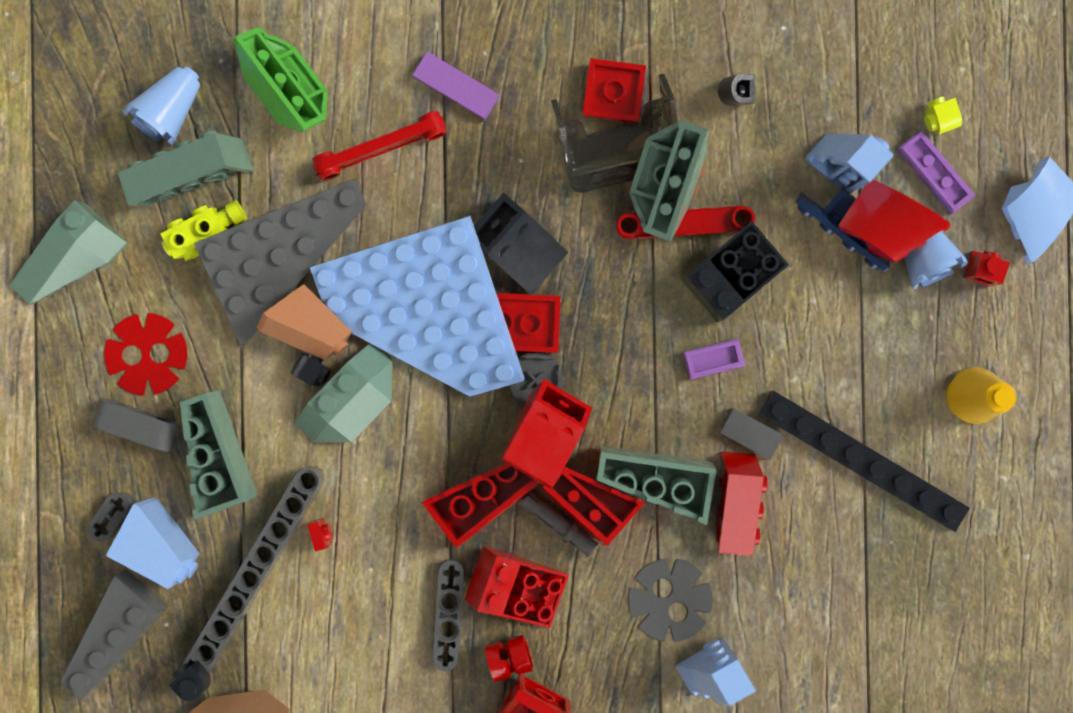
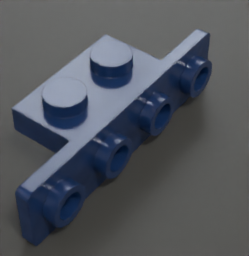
[795,187,890,272]

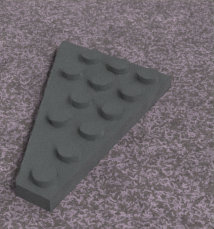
[194,179,366,345]

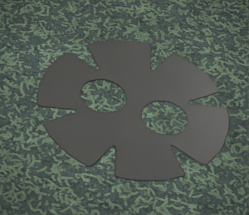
[629,559,713,642]

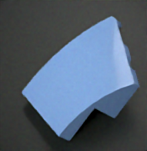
[1002,157,1073,264]

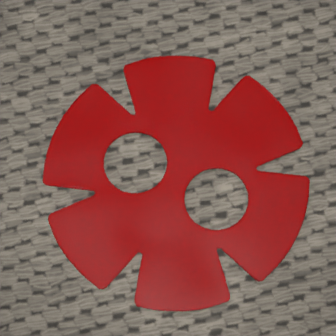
[104,313,187,396]

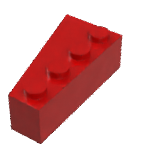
[421,463,540,548]

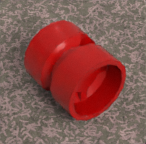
[485,634,534,682]

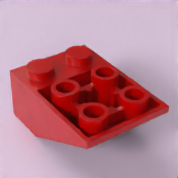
[501,379,592,489]
[464,546,569,628]

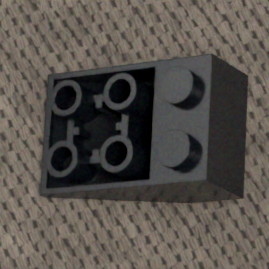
[474,192,569,295]
[681,221,789,323]

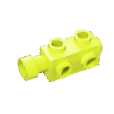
[161,200,247,261]

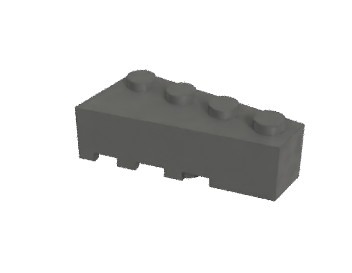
[61,570,169,700]

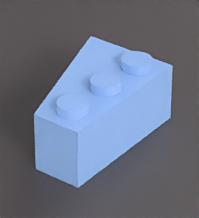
[804,133,894,193]
[675,638,756,706]

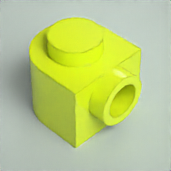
[924,96,962,135]

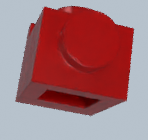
[963,251,1010,287]

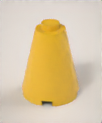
[946,367,1016,424]

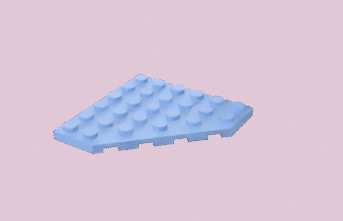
[310,216,525,396]

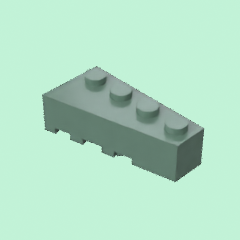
[118,130,254,207]
[180,390,258,520]
[596,445,716,525]

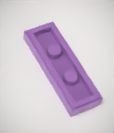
[412,51,500,121]
[896,130,975,214]

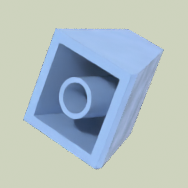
[106,497,200,589]

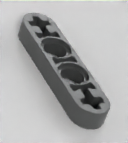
[433,558,465,671]

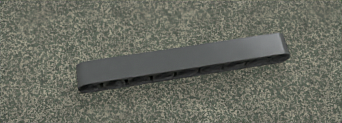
[182,466,325,675]

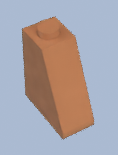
[257,284,352,361]

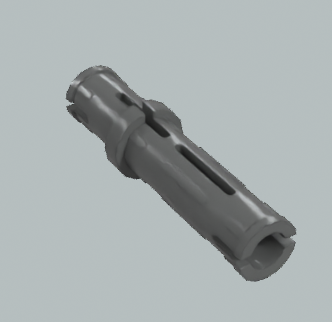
[521,490,599,558]

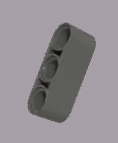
[91,398,179,451]

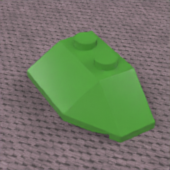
[233,27,328,132]

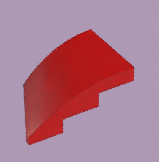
[838,180,951,263]

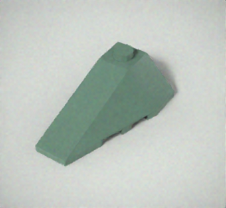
[10,200,129,305]

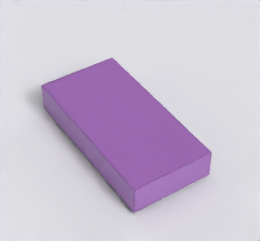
[682,339,745,380]

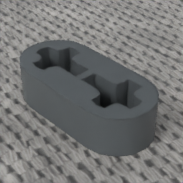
[88,492,134,542]

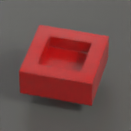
[307,517,333,552]

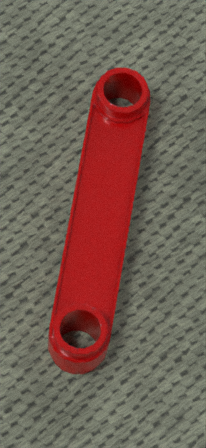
[312,111,447,181]
[615,206,755,240]

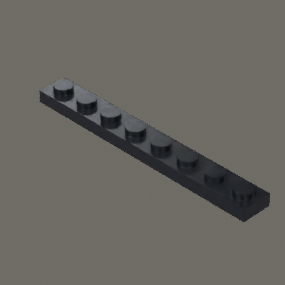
[758,391,970,532]

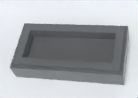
[719,408,784,460]

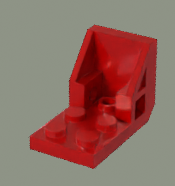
[498,674,571,713]

